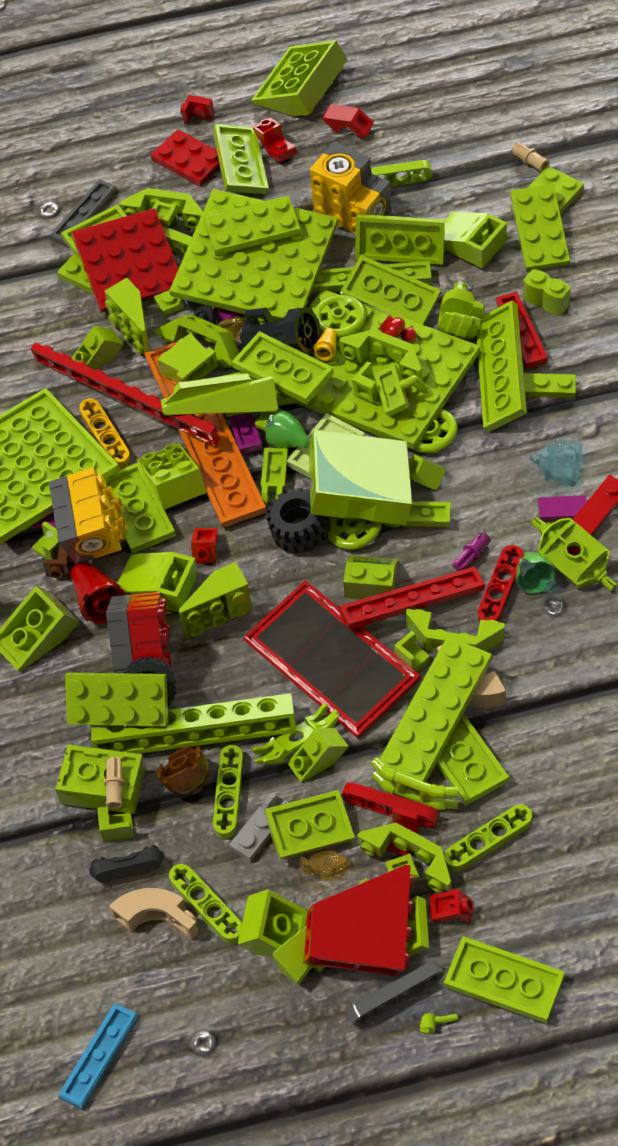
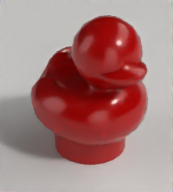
[378,315,417,343]

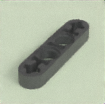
[347,961,445,1027]

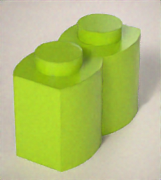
[523,269,571,316]

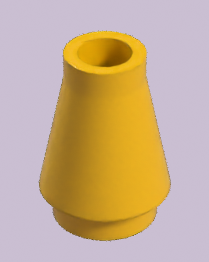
[314,328,337,361]

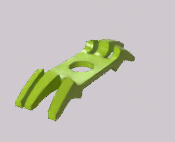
[251,703,339,764]

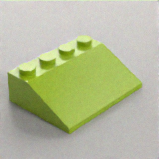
[251,40,348,116]

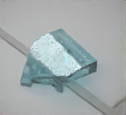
[530,439,583,487]

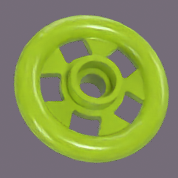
[314,295,366,338]
[413,409,458,453]
[327,516,382,550]

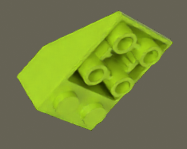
[444,212,507,268]
[105,278,150,356]
[137,443,207,510]
[117,552,198,612]
[179,562,252,639]

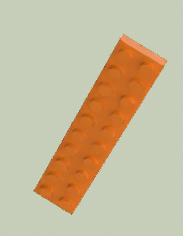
[144,341,267,528]

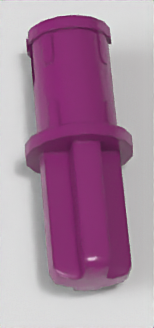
[452,532,491,571]

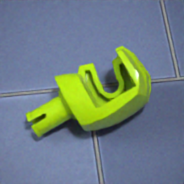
[437,282,485,340]

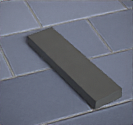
[50,179,118,248]

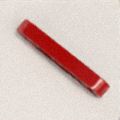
[477,545,523,624]
[341,782,440,828]

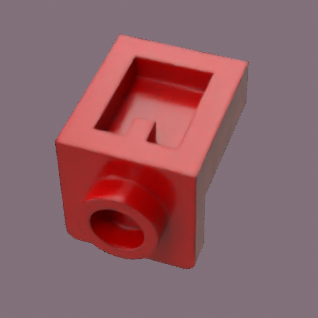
[180,95,214,124]
[191,528,219,563]
[430,889,474,924]

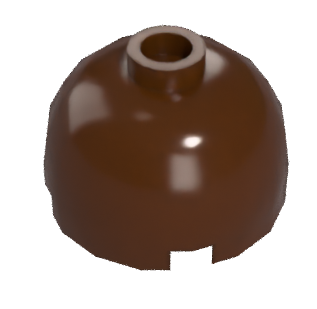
[156,746,209,795]

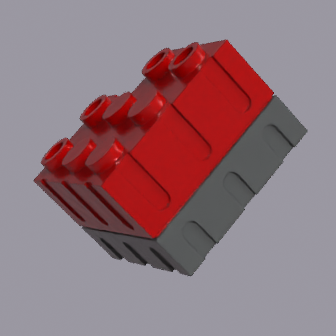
[106,592,172,674]

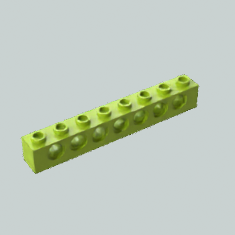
[91,693,296,754]

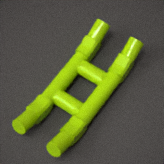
[371,757,458,811]

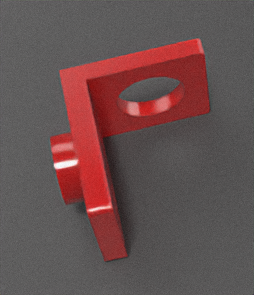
[387,807,419,856]

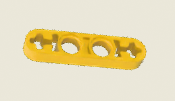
[79,398,131,469]

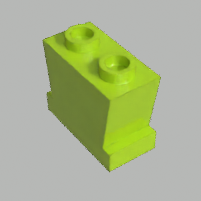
[157,333,218,383]

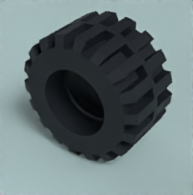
[266,488,330,554]

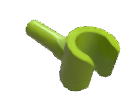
[420,1013,458,1034]

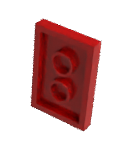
[151,129,220,187]

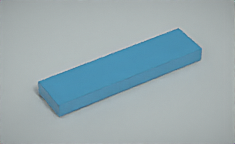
[58,1003,139,1111]

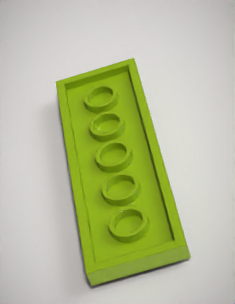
[476,301,527,432]
[380,636,493,782]

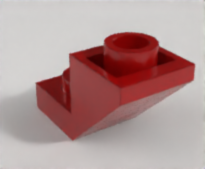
[321,104,374,139]
[253,118,297,163]

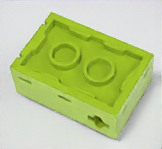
[55,745,146,814]

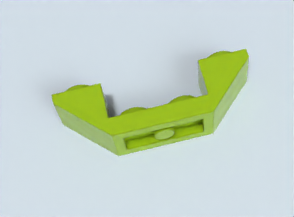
[119,188,203,229]
[155,315,239,368]
[339,329,423,381]
[406,609,505,652]
[357,823,452,893]

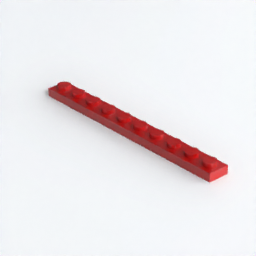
[30,342,221,446]

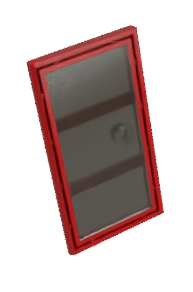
[243,580,421,739]

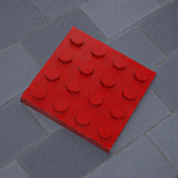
[71,208,178,313]

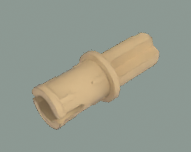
[511,142,550,172]
[104,756,125,809]

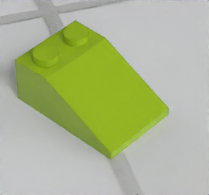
[0,585,79,672]

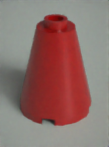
[71,562,126,625]

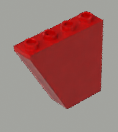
[303,865,414,976]

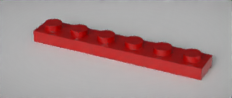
[339,566,485,630]

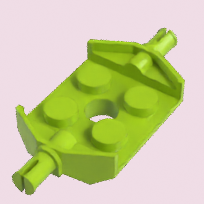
[530,516,618,592]

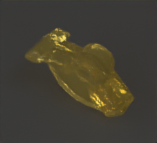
[208,316,244,345]
[300,851,348,879]

